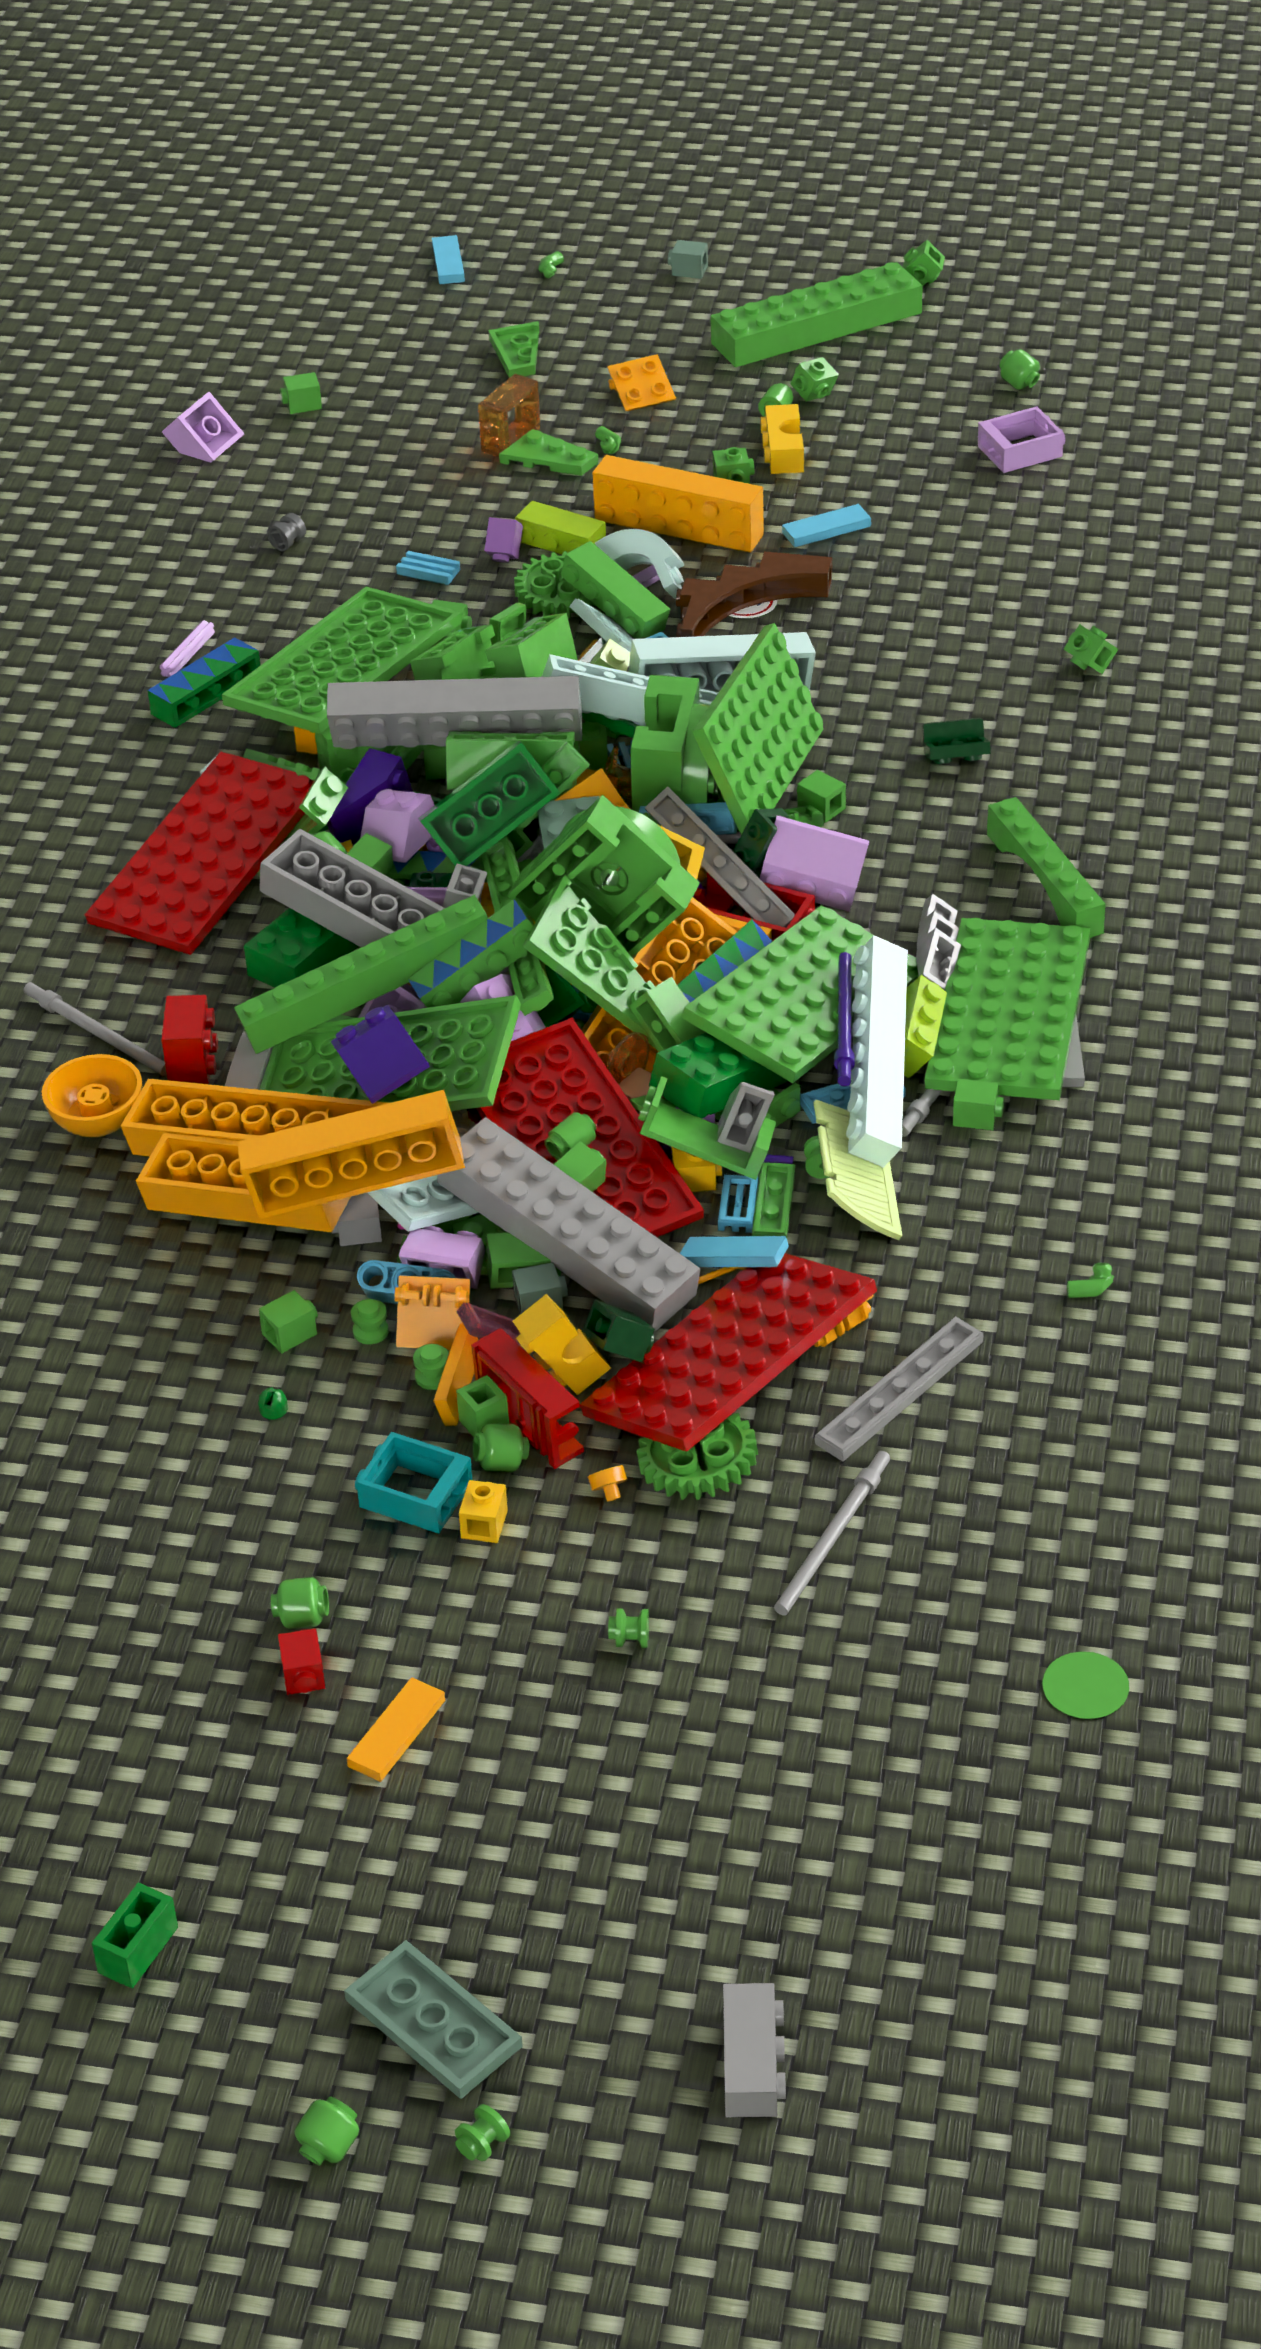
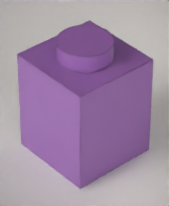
[484,517,523,563]

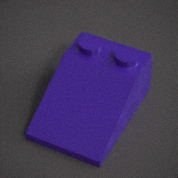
[327,748,413,846]
[331,1004,430,1104]

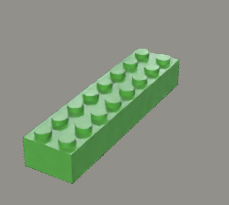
[711,262,923,367]

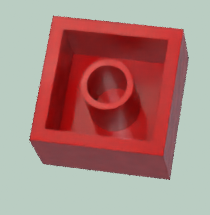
[161,995,218,1084]

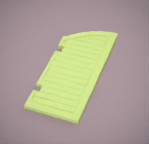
[813,1100,902,1240]

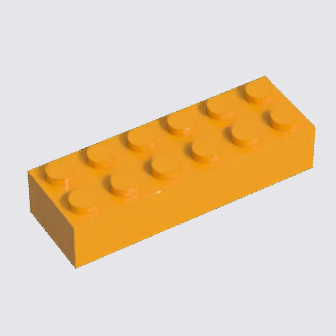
[592,455,764,553]
[237,1090,465,1219]
[136,1132,351,1232]

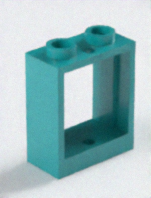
[355,1432,473,1534]

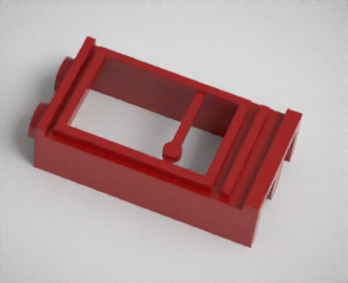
[694,873,815,941]
[471,1328,584,1469]

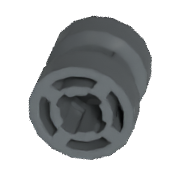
[267,513,306,551]

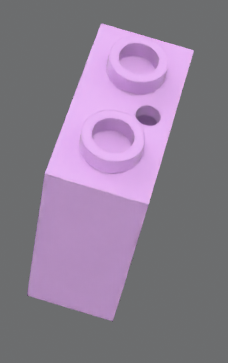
[978,407,1065,473]

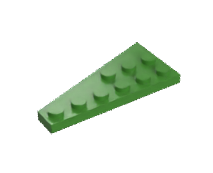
[523,875,660,1052]

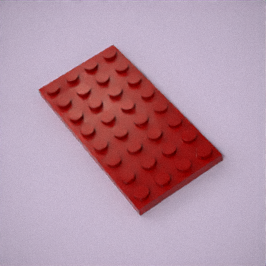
[85,751,314,955]
[475,1018,704,1237]
[580,1253,877,1452]

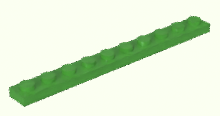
[481,836,554,1016]

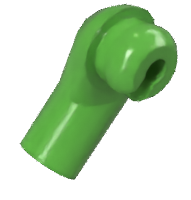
[1067,1263,1114,1298]

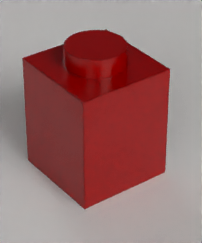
[278,1628,326,1695]

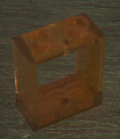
[478,374,540,457]

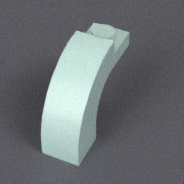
[595,529,684,599]

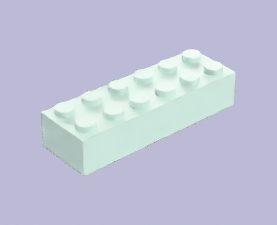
[628,632,816,693]

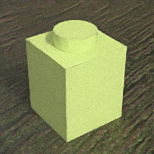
[590,638,630,671]

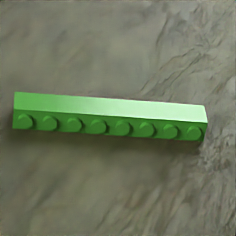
[234,895,488,1054]

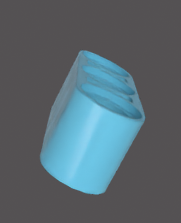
[357,1260,456,1304]

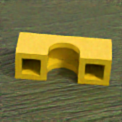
[760,404,804,474]
[512,1293,611,1395]

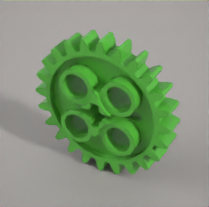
[514,551,596,618]
[637,1413,758,1500]

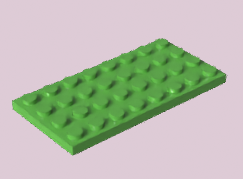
[222,586,462,734]
[692,623,823,835]
[681,905,919,1083]
[925,918,1091,1101]
[259,995,521,1111]

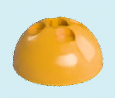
[42,1054,142,1137]

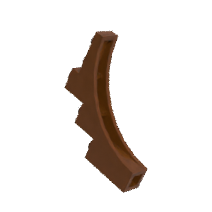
[676,551,832,637]

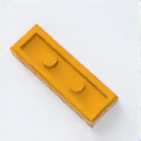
[433,1323,478,1426]
[347,1677,445,1782]

